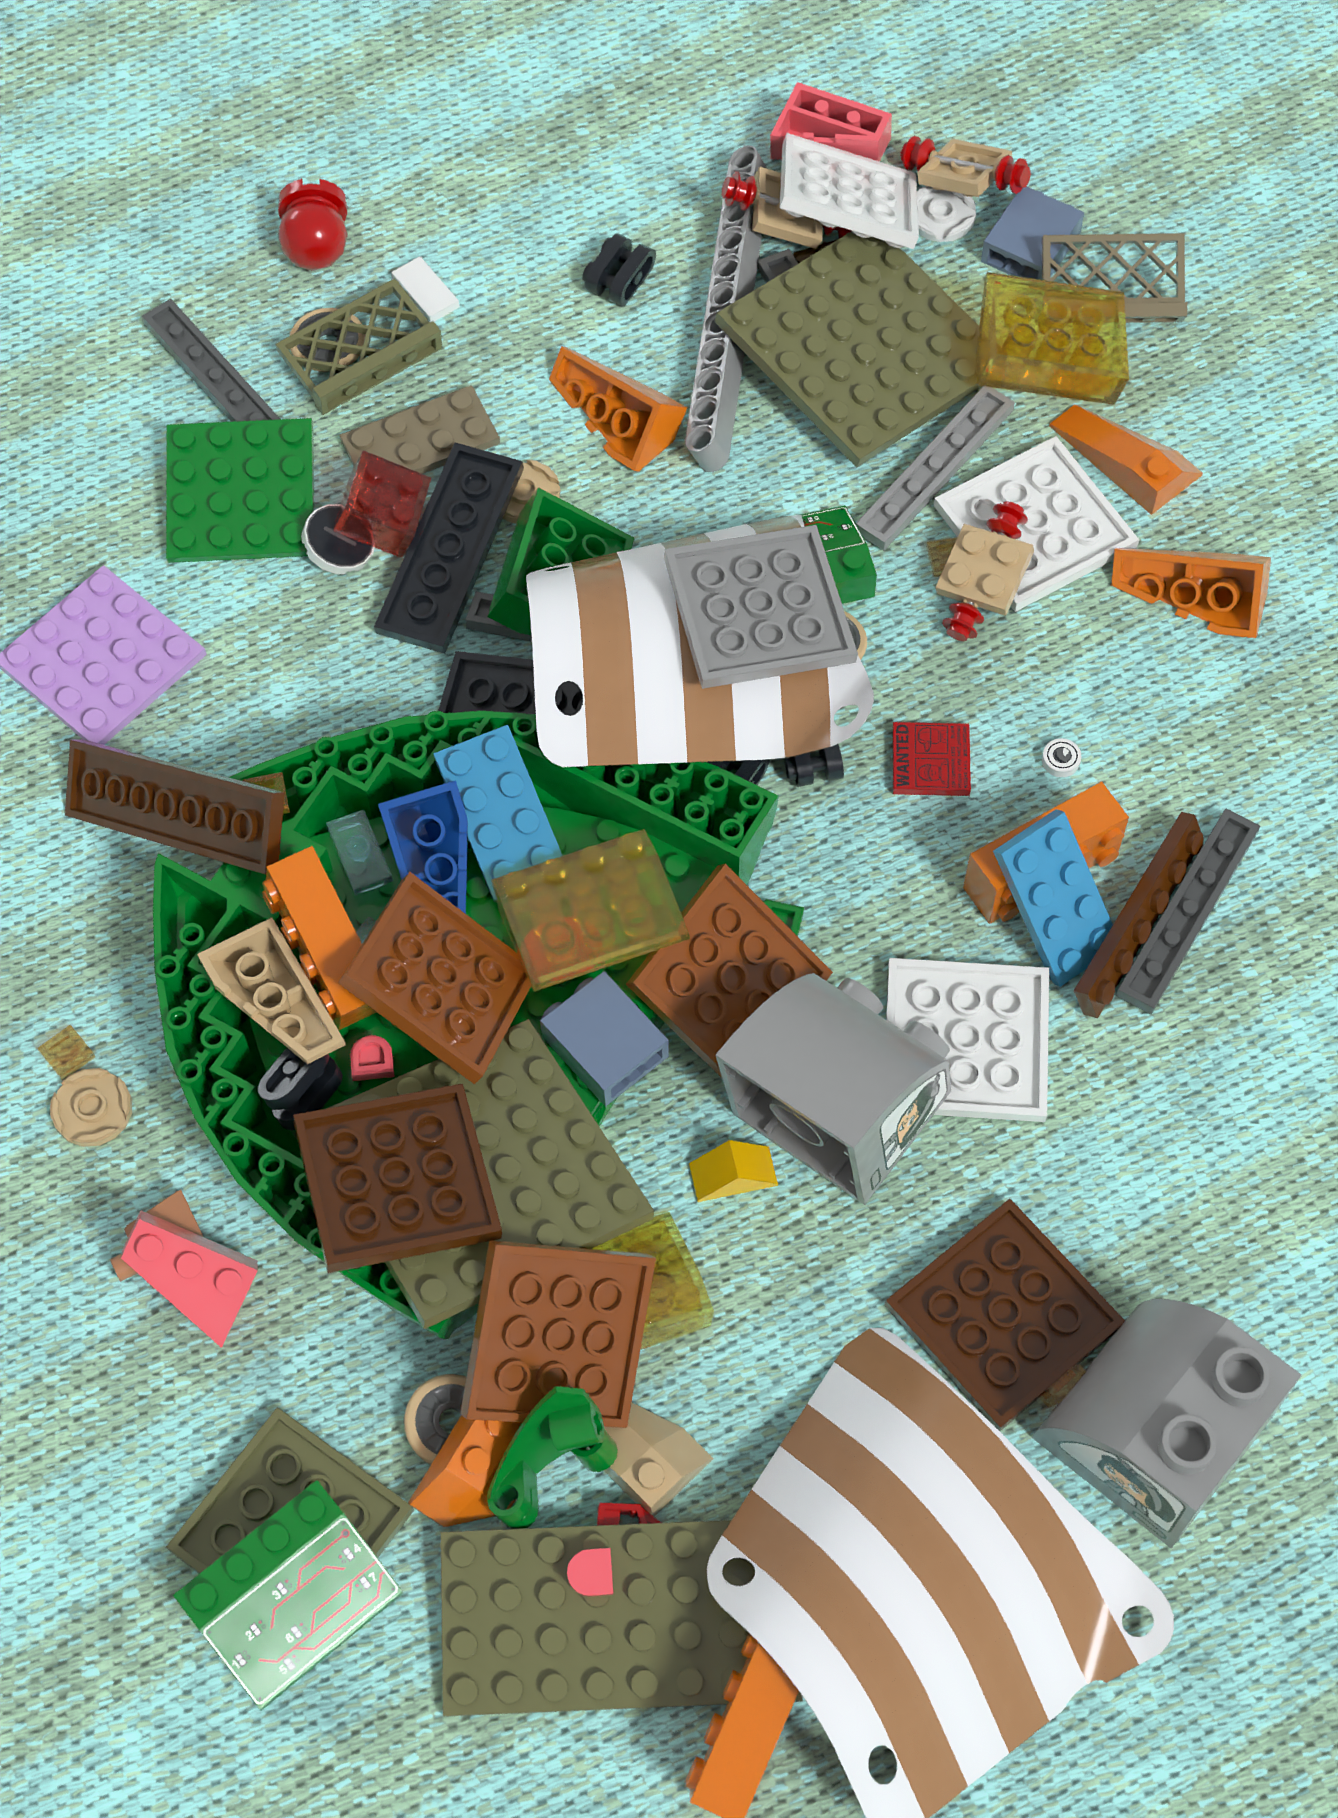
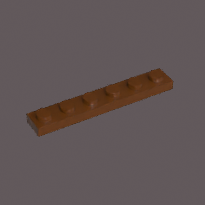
[1074,812,1204,1019]

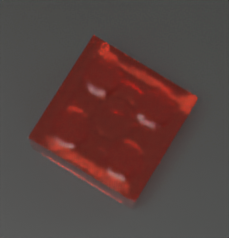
[333,450,431,557]

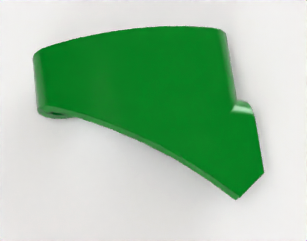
[487,1386,618,1529]

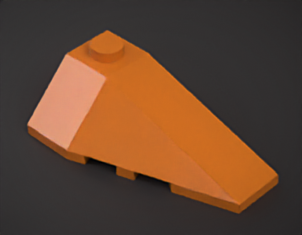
[549,346,687,471]
[1049,405,1203,515]
[1111,548,1271,638]

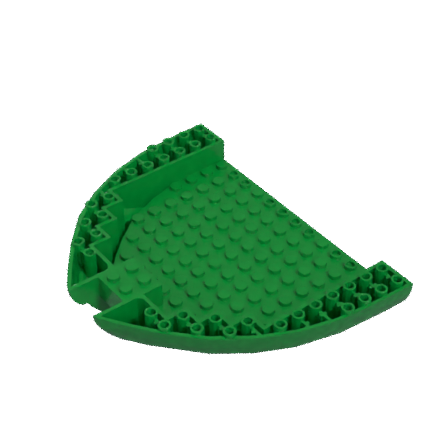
[153,711,779,1339]

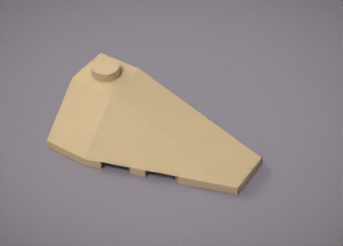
[586,1402,713,1516]

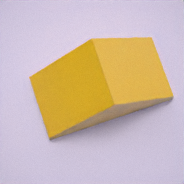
[689,1140,778,1202]

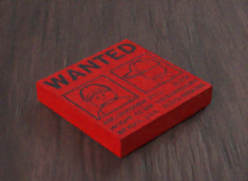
[892,722,971,796]

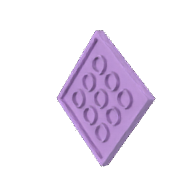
[0,565,207,745]

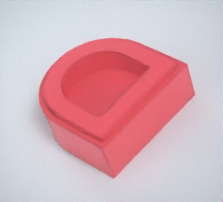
[350,1035,395,1081]
[567,1548,614,1597]

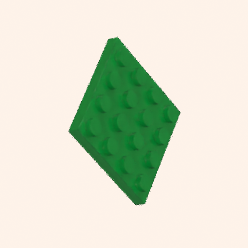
[166,418,315,563]

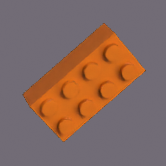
[963,781,1129,924]
[262,846,376,1031]
[685,1633,799,1818]

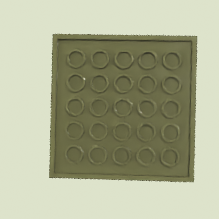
[715,232,1013,468]
[327,1019,654,1329]

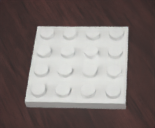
[780,133,919,249]
[934,436,1139,612]
[886,958,1049,1122]

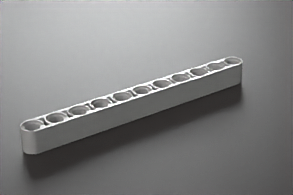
[685,146,768,472]

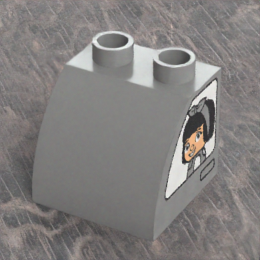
[716,973,951,1205]
[1031,1299,1302,1549]

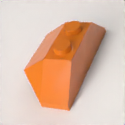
[408,1415,523,1527]

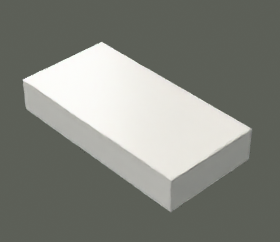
[391,256,459,322]

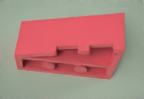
[770,82,892,162]
[121,1210,258,1348]

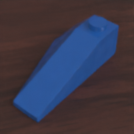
[378,780,468,914]

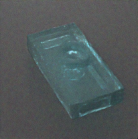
[326,809,393,895]

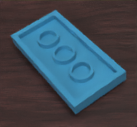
[433,725,569,903]
[993,809,1113,987]

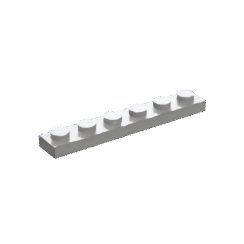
[856,384,1015,551]

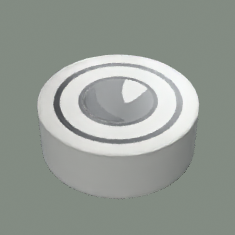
[1042,738,1082,777]

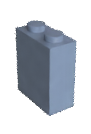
[981,186,1085,289]
[540,972,669,1107]

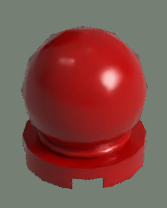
[278,179,348,271]

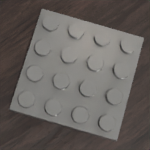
[664,525,858,689]

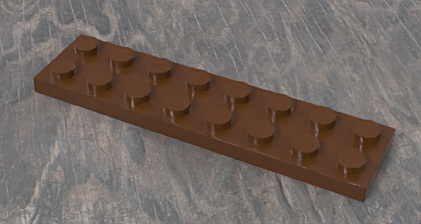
[65,739,285,874]

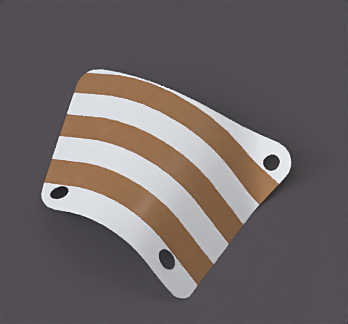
[526,515,874,767]
[707,1328,1174,1818]

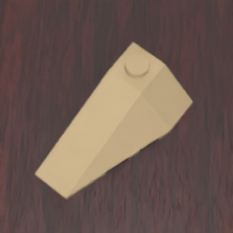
[197,918,346,1064]

